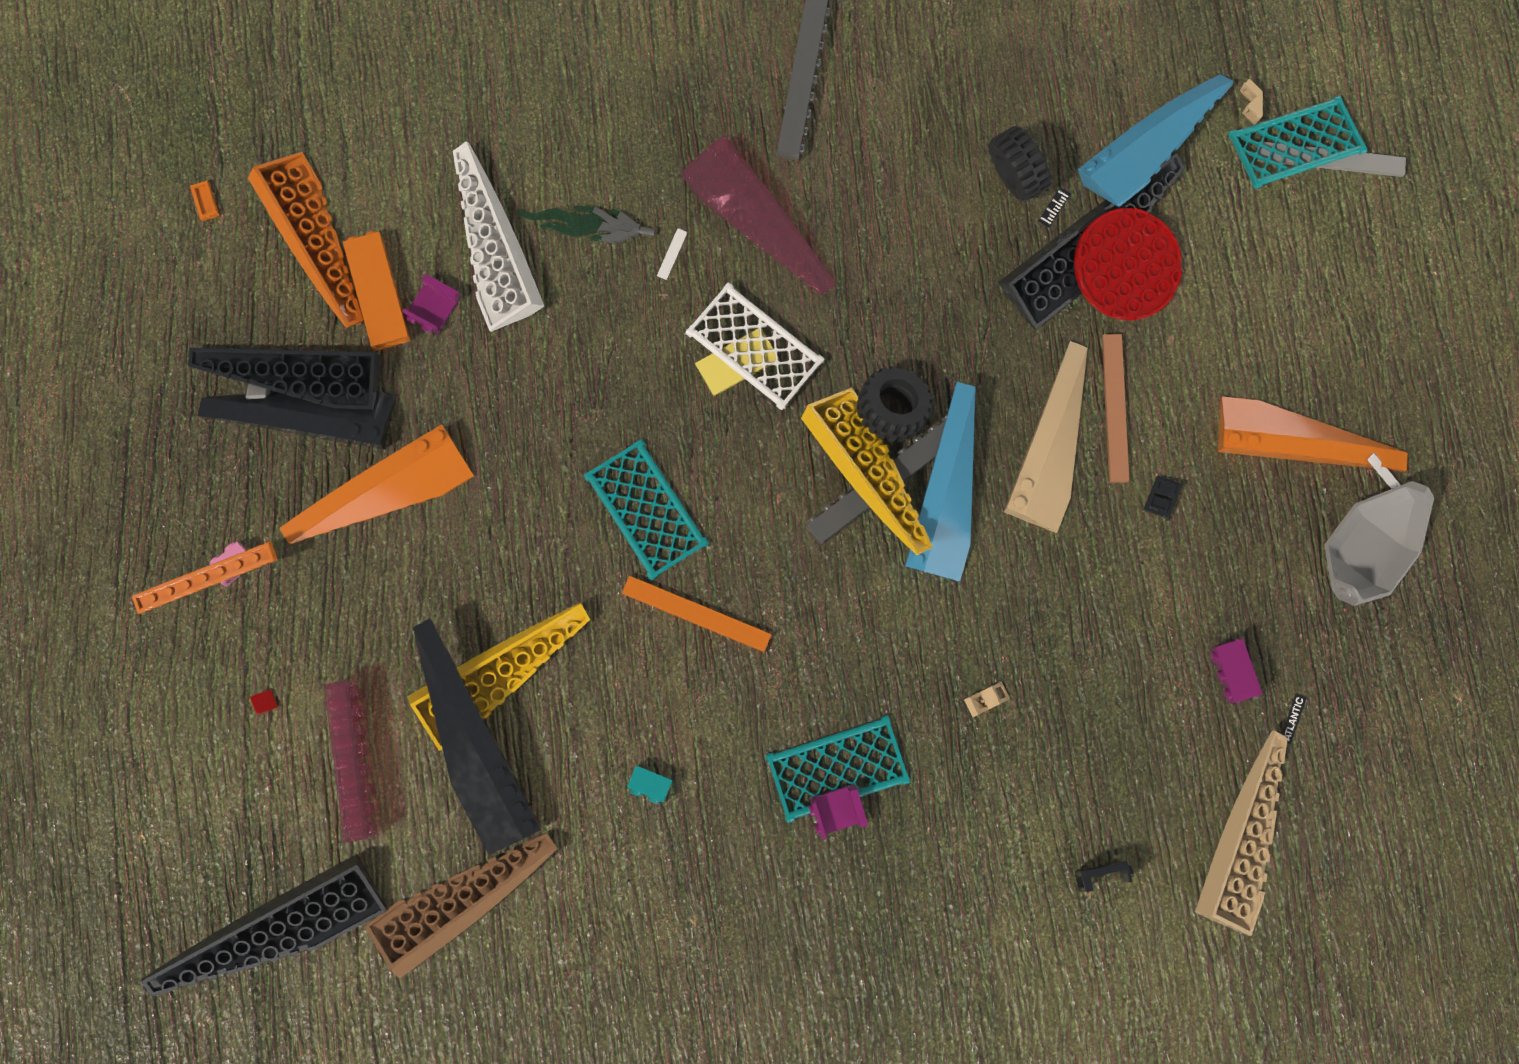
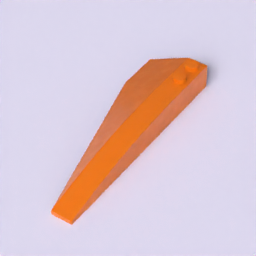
[248,152,363,328]

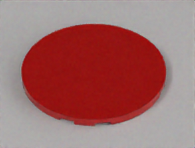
[1074,208,1182,321]

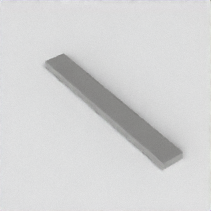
[1257,141,1406,177]

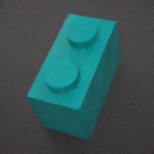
[627,766,673,805]

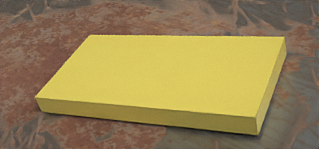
[695,329,779,396]

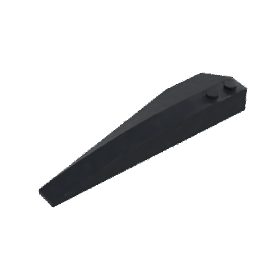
[188,348,382,410]
[197,391,396,450]

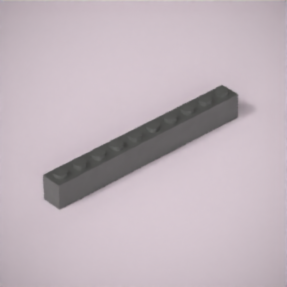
[777,0,832,161]
[807,415,947,546]

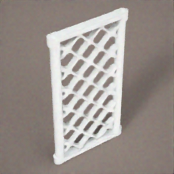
[685,282,825,410]

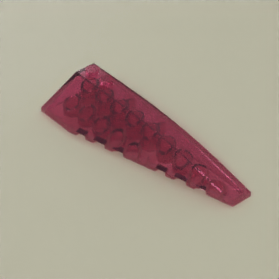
[680,135,836,296]

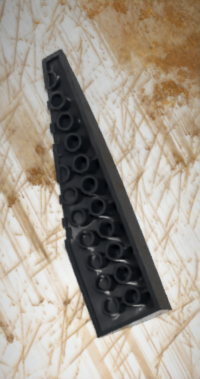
[141,854,387,996]

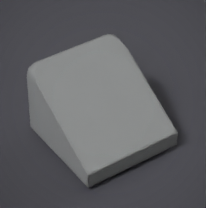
[246,384,270,399]

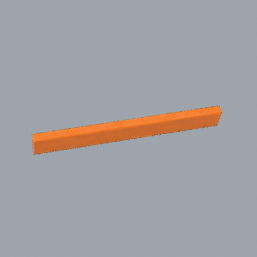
[132,542,278,614]
[622,576,772,652]

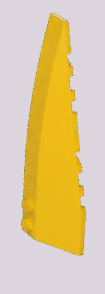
[801,387,933,555]

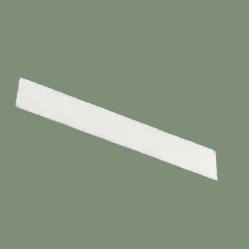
[657,228,687,280]
[1368,453,1401,489]

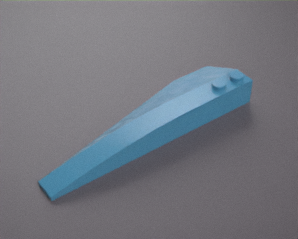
[1078,74,1233,207]
[904,382,975,581]

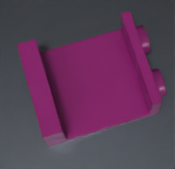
[402,274,460,335]
[808,784,868,840]

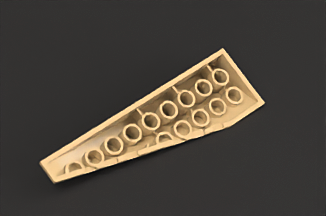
[1004,341,1088,533]

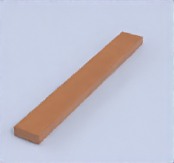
[1102,334,1129,483]

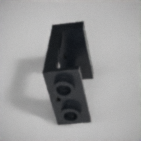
[1074,861,1134,892]

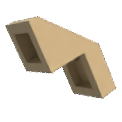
[1240,79,1263,125]
[964,682,1010,717]

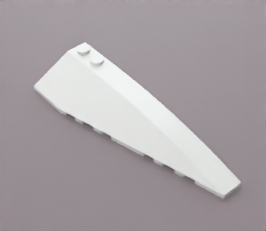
[453,141,544,332]

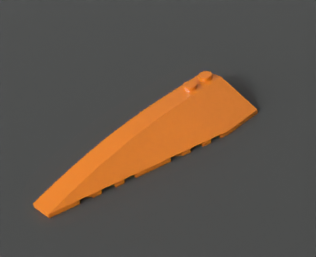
[1217,396,1408,472]
[280,424,474,544]

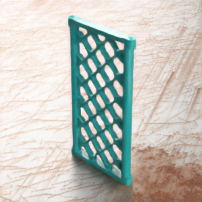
[1228,96,1367,189]
[583,439,709,581]
[765,715,910,823]

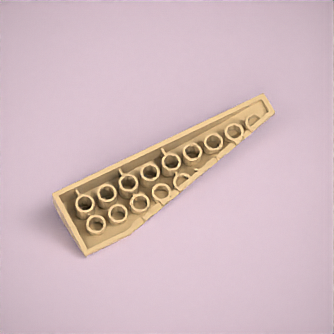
[1195,730,1288,936]

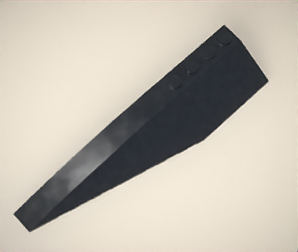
[998,152,1185,329]
[413,618,541,855]

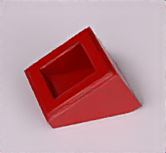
[250,690,278,715]

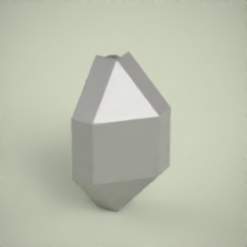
[1324,481,1434,606]

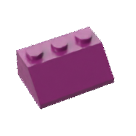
[1210,638,1263,704]

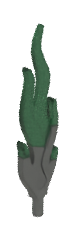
[517,206,655,243]

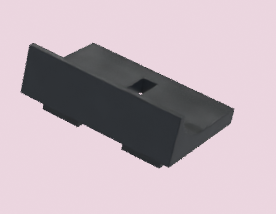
[1143,475,1183,521]

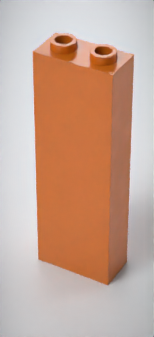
[342,231,411,351]

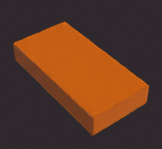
[190,180,220,222]

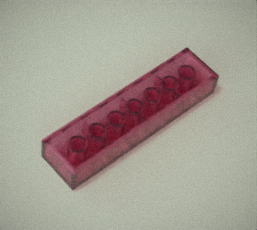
[324,680,378,843]

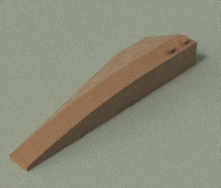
[365,833,558,979]

